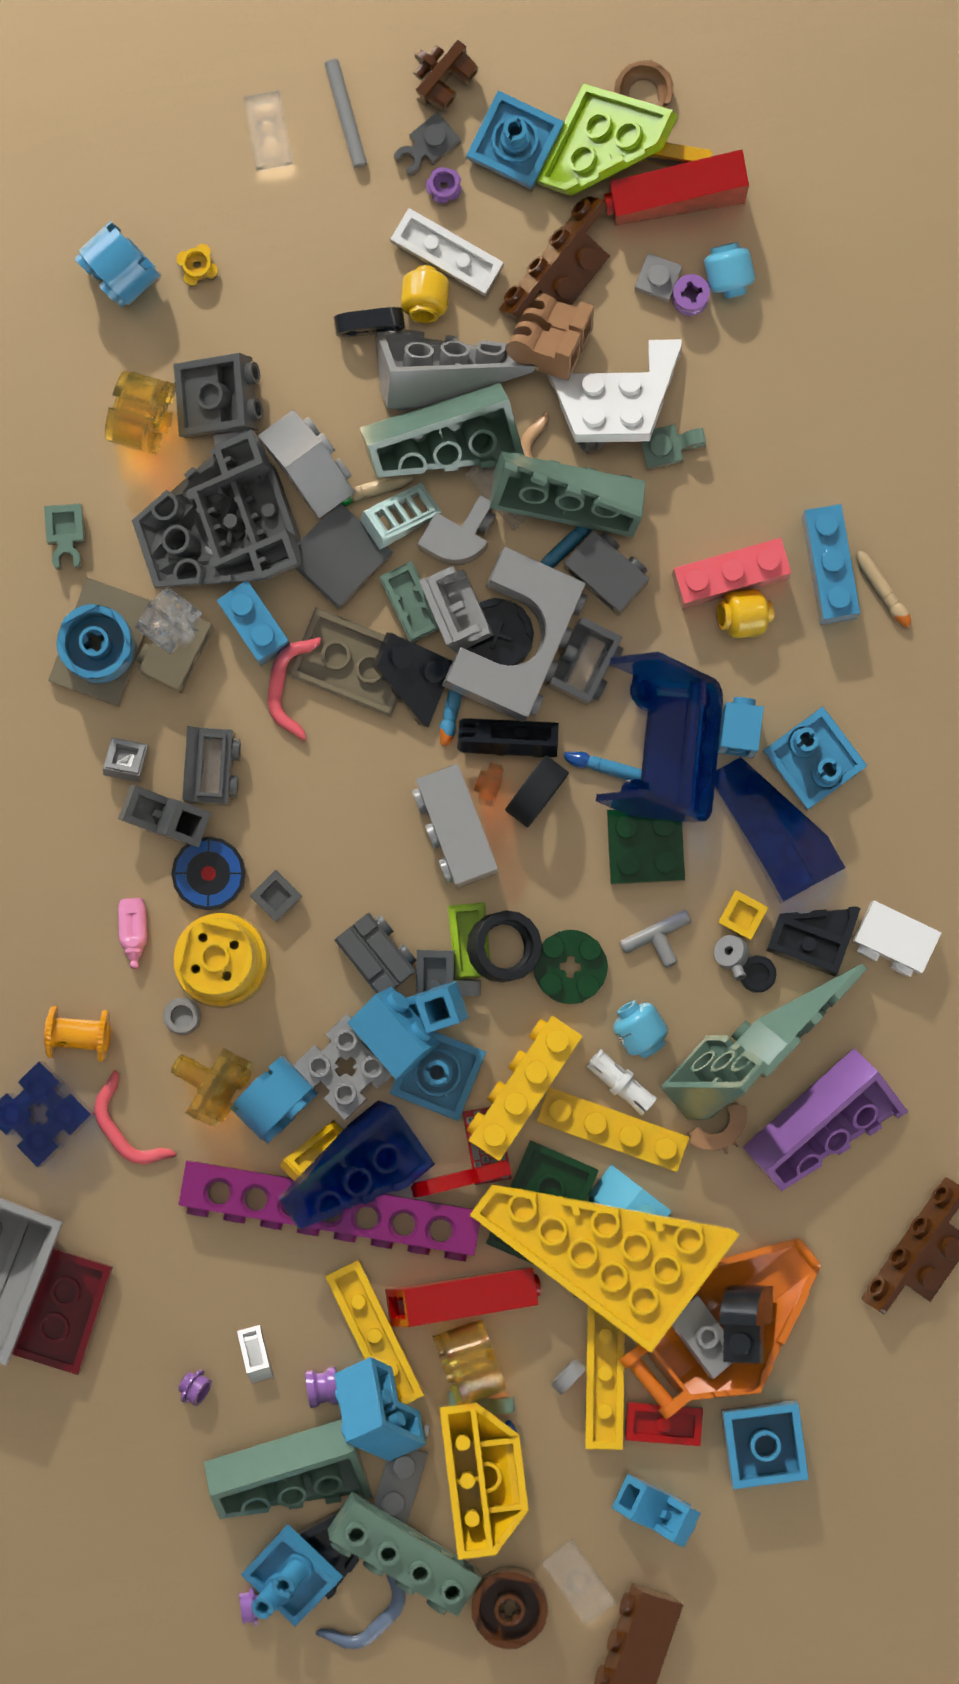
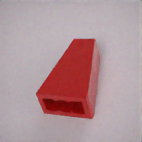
[603,149,749,226]
[385,1268,541,1327]

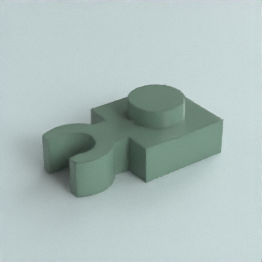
[44,504,85,570]

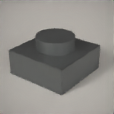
[249,870,303,923]

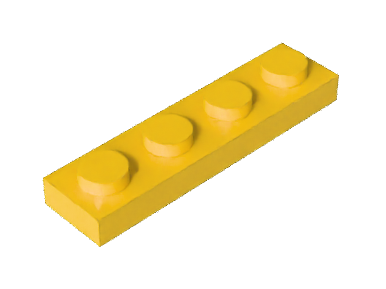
[536,1087,689,1172]
[325,1260,425,1405]
[585,1305,625,1450]

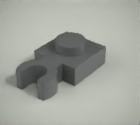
[394,112,461,177]

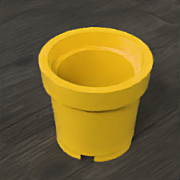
[174,912,270,1008]

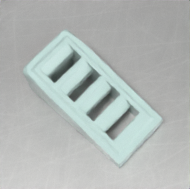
[360,483,442,550]

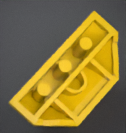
[439,1402,529,1560]

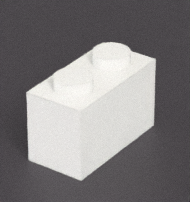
[852,900,941,977]

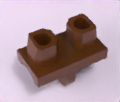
[413,40,478,111]

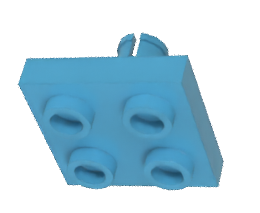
[466,91,564,190]
[389,1031,486,1121]

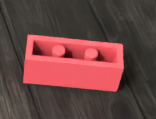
[672,538,791,610]

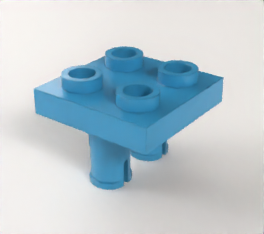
[763,707,867,811]
[241,1524,343,1627]

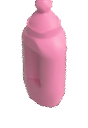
[118,898,148,969]

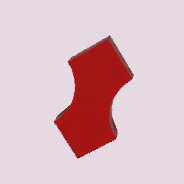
[411,1160,512,1198]

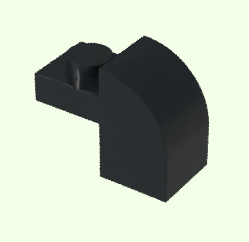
[719,1285,773,1364]

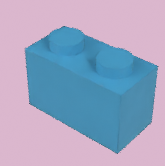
[217,581,290,666]
[717,697,764,758]
[347,987,440,1079]

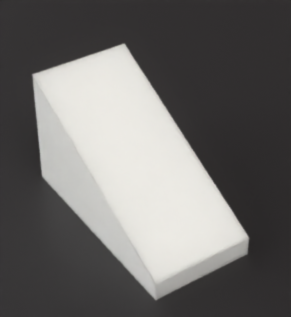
[237,1325,274,1383]

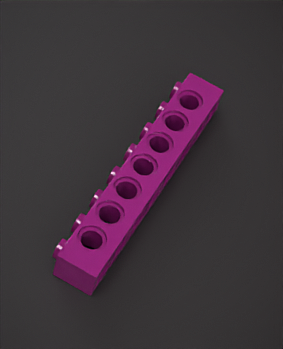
[178,1160,480,1262]

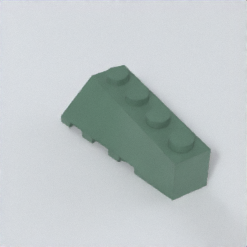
[360,382,524,478]
[490,452,646,537]
[203,1419,373,1519]

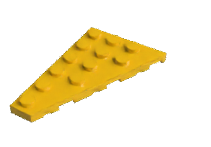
[470,1184,740,1353]

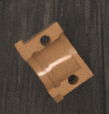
[687,1102,747,1154]

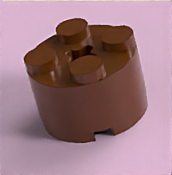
[472,1567,548,1649]

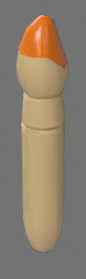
[856,551,911,628]

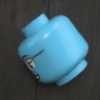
[613,1000,668,1058]

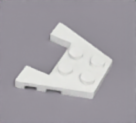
[547,339,682,443]

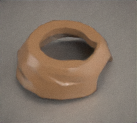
[614,60,674,107]

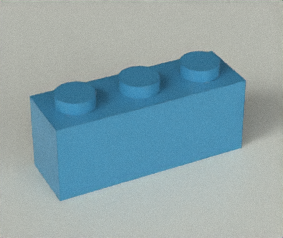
[801,504,860,625]

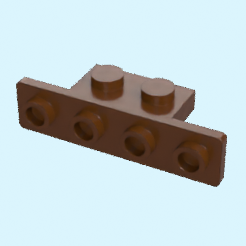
[499,196,610,318]
[862,1177,959,1314]

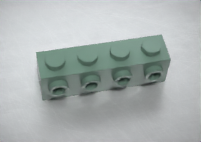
[328,1492,482,1616]

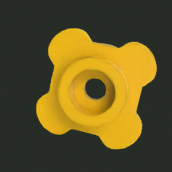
[176,244,218,286]

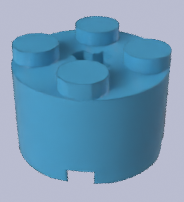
[74,220,161,307]
[56,604,136,683]
[230,1055,319,1144]

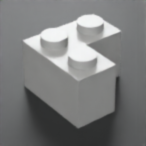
[258,410,355,518]

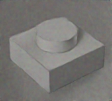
[635,253,682,303]

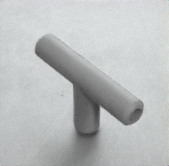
[620,910,691,968]

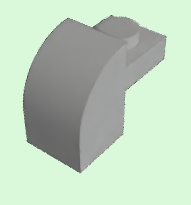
[418,495,496,565]

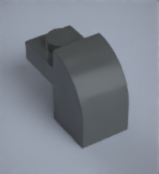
[118,784,211,848]

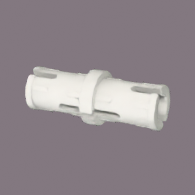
[585,1049,657,1116]

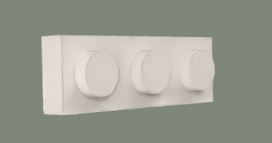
[390,208,504,297]

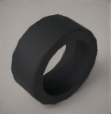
[505,755,569,827]
[467,910,542,983]

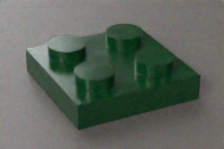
[607,806,685,885]

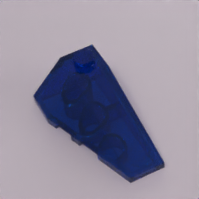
[708,757,846,904]
[278,1100,435,1229]

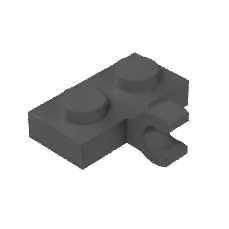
[416,949,481,996]

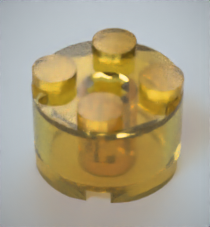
[105,371,176,455]
[432,1319,507,1405]

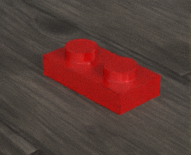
[625,1402,703,1446]

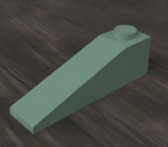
[731,964,867,1078]
[661,1035,768,1120]

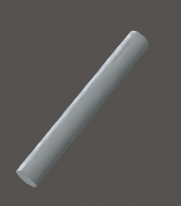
[324,59,367,168]

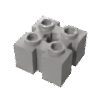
[293,1014,392,1120]

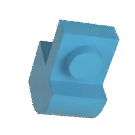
[406,981,469,1034]
[611,1474,701,1547]

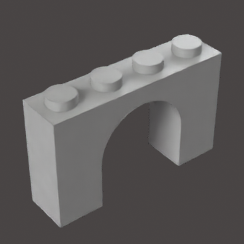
[442,547,587,722]

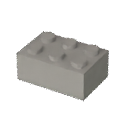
[412,763,498,889]

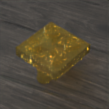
[171,1048,253,1127]

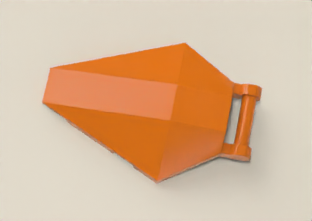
[619,1238,822,1419]

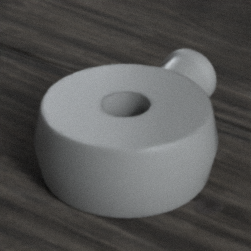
[714,935,749,980]

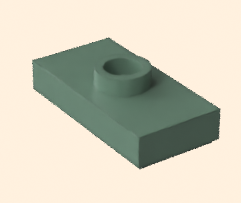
[379,561,440,643]

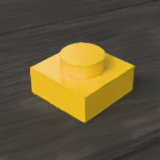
[718,890,768,941]

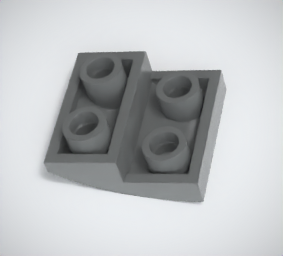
[295,503,393,609]

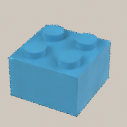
[721,1400,809,1489]

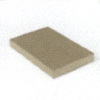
[48,578,157,707]
[288,607,398,718]

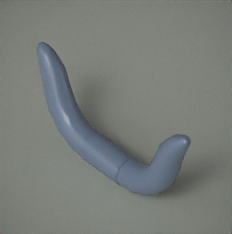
[316,1574,406,1649]

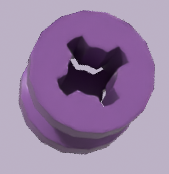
[672,274,710,316]
[305,1367,338,1408]

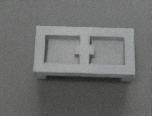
[419,566,493,652]

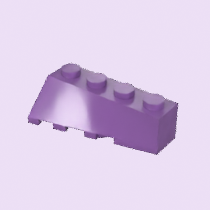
[743,1048,908,1191]

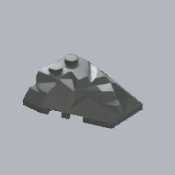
[132,429,301,589]

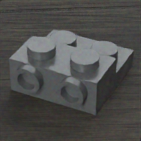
[173,353,263,438]

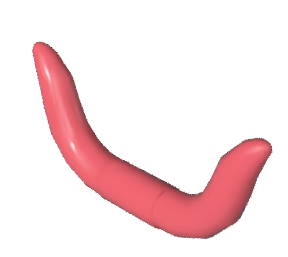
[267,637,321,741]
[94,1070,176,1165]

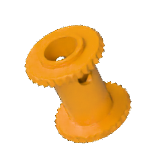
[44,1006,111,1062]

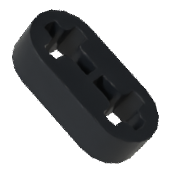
[334,307,405,337]

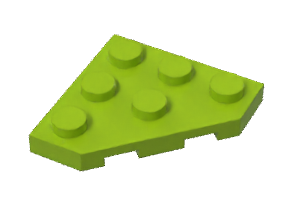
[536,83,678,196]

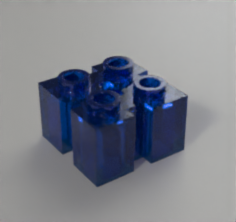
[0,1061,95,1167]

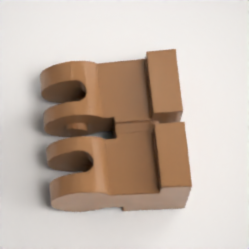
[506,293,594,381]

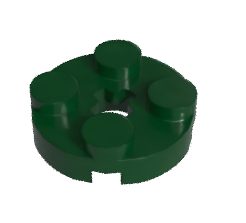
[533,930,608,1004]

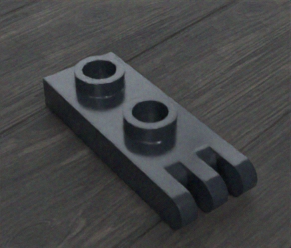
[457,718,559,758]

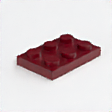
[12,1248,113,1375]

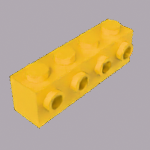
[466,1015,583,1162]

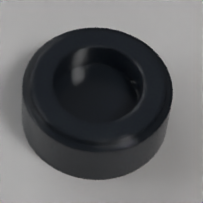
[740,955,777,993]

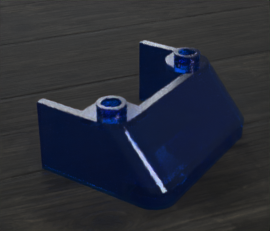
[596,651,723,823]

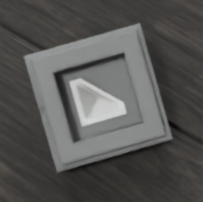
[103,738,148,782]

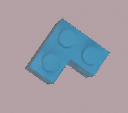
[334,1357,426,1462]

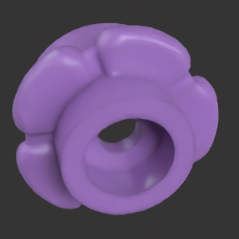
[426,167,462,203]
[178,1370,212,1406]
[239,1588,259,1626]

